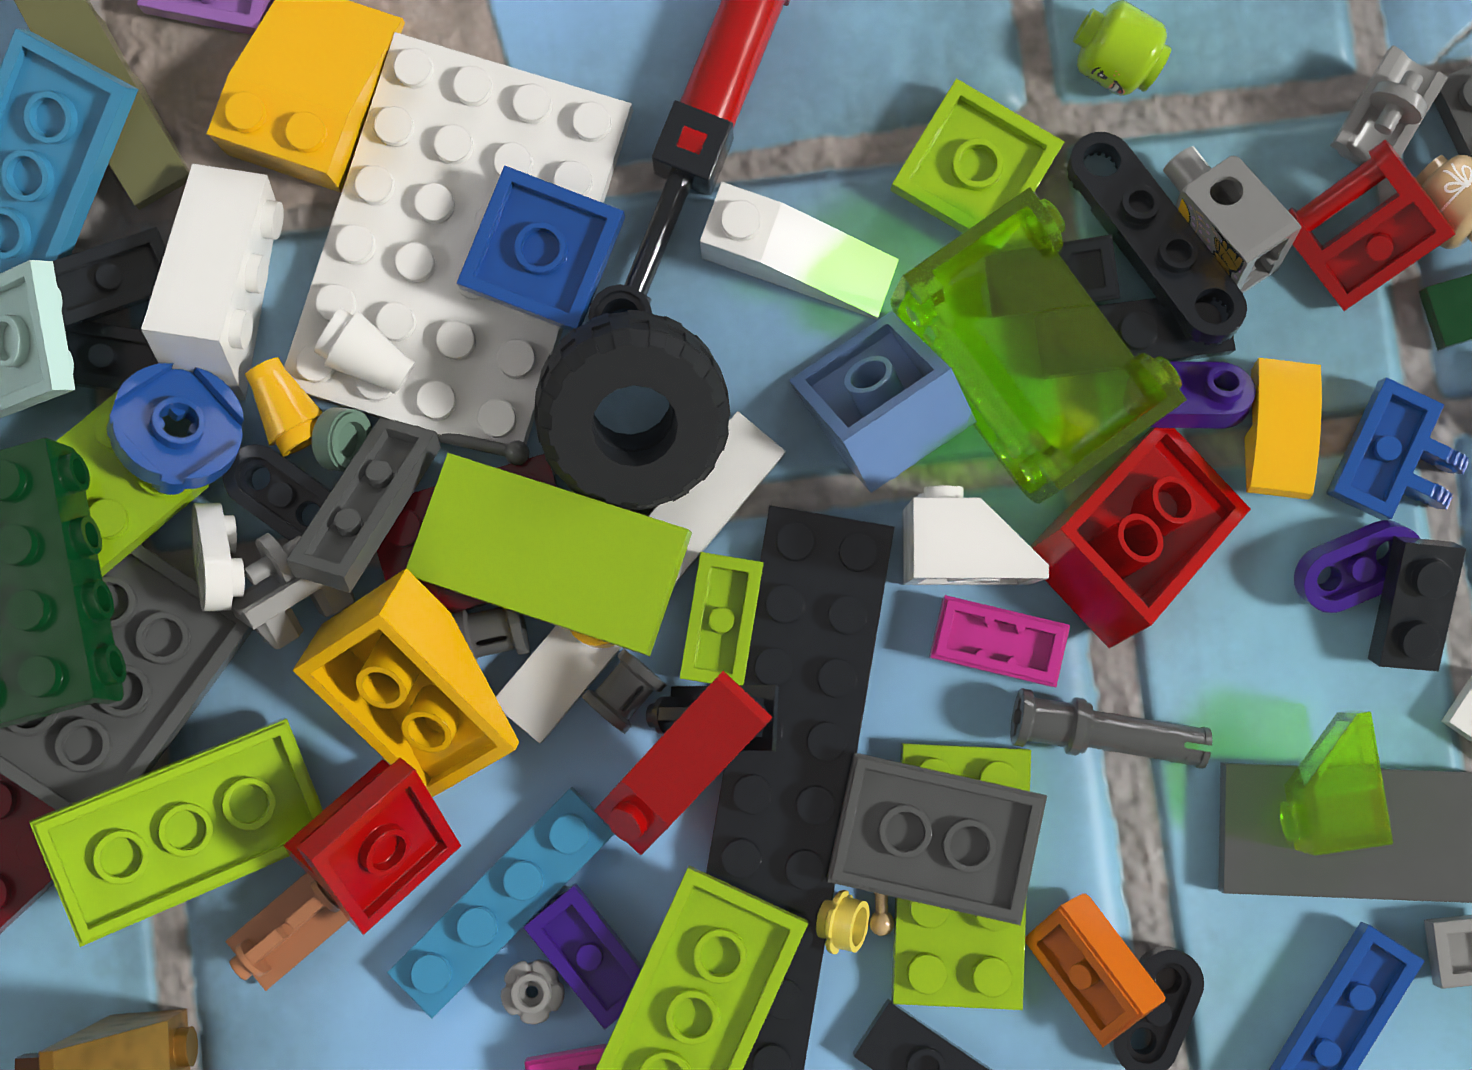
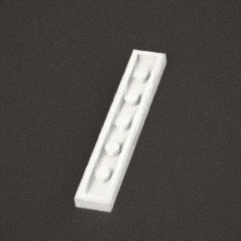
[496,411,786,744]

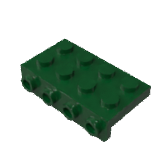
[0,437,126,728]

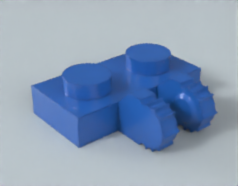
[1326,377,1469,520]

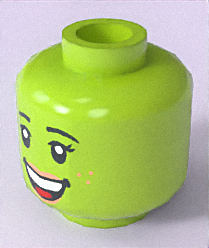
[1073,0,1172,96]

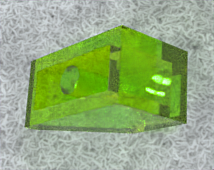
[1280,710,1393,856]

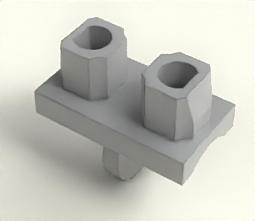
[1330,45,1448,166]
[231,533,355,650]

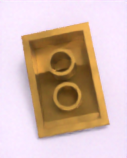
[39,1009,198,1070]

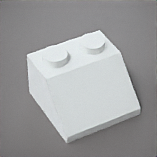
[903,486,1049,585]

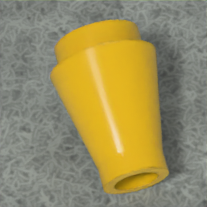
[245,357,323,456]

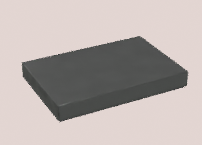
[826,752,1047,925]

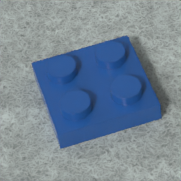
[456,165,625,331]

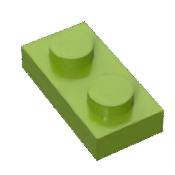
[680,552,764,685]

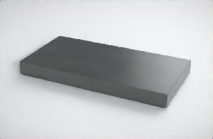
[1218,763,1472,903]

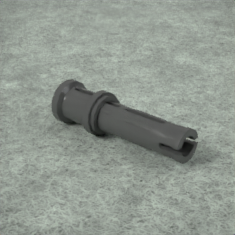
[1010,688,1212,769]

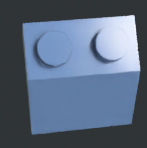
[789,311,976,493]

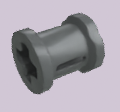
[453,607,530,661]
[582,648,667,734]

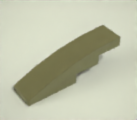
[14,0,190,210]

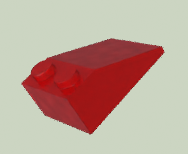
[1030,427,1251,649]

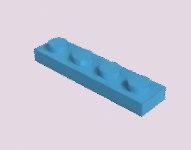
[387,787,614,1019]

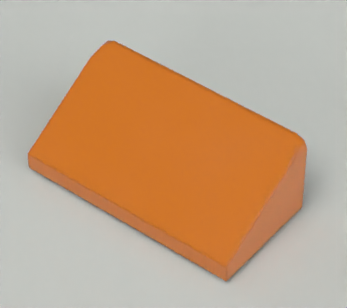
[1025,893,1166,1047]

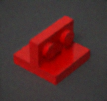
[283,757,461,935]

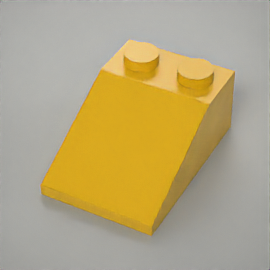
[206,0,405,193]
[292,568,519,797]

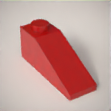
[594,671,773,855]

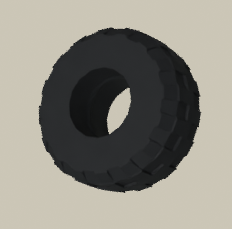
[534,310,731,510]

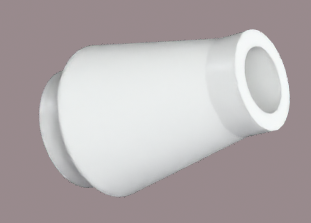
[314,308,416,395]

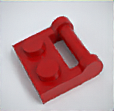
[1288,140,1456,311]

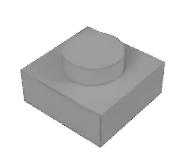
[1424,915,1472,989]

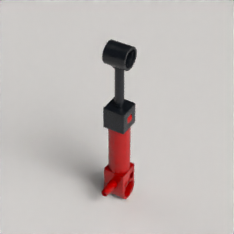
[588,0,790,321]

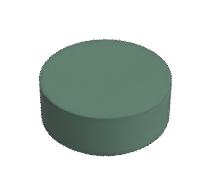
[311,407,372,472]

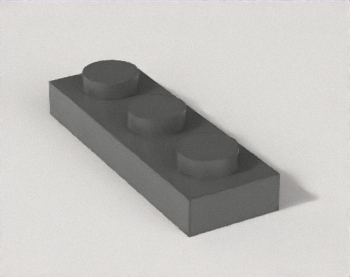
[286,417,441,593]

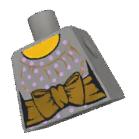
[1163,146,1302,293]

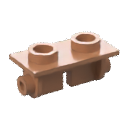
[225,872,348,991]

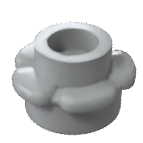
[501,959,565,1024]

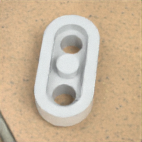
[191,503,245,612]

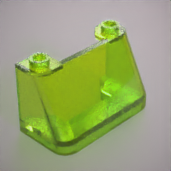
[890,187,1187,504]

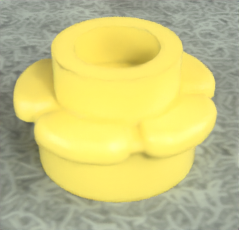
[816,890,870,955]

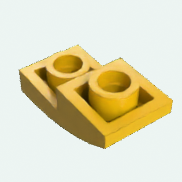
[1244,357,1322,500]

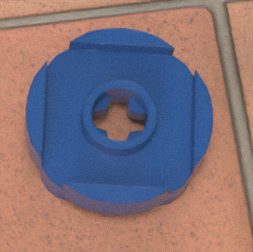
[107,363,244,495]

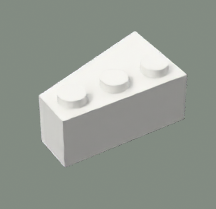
[141,164,284,401]

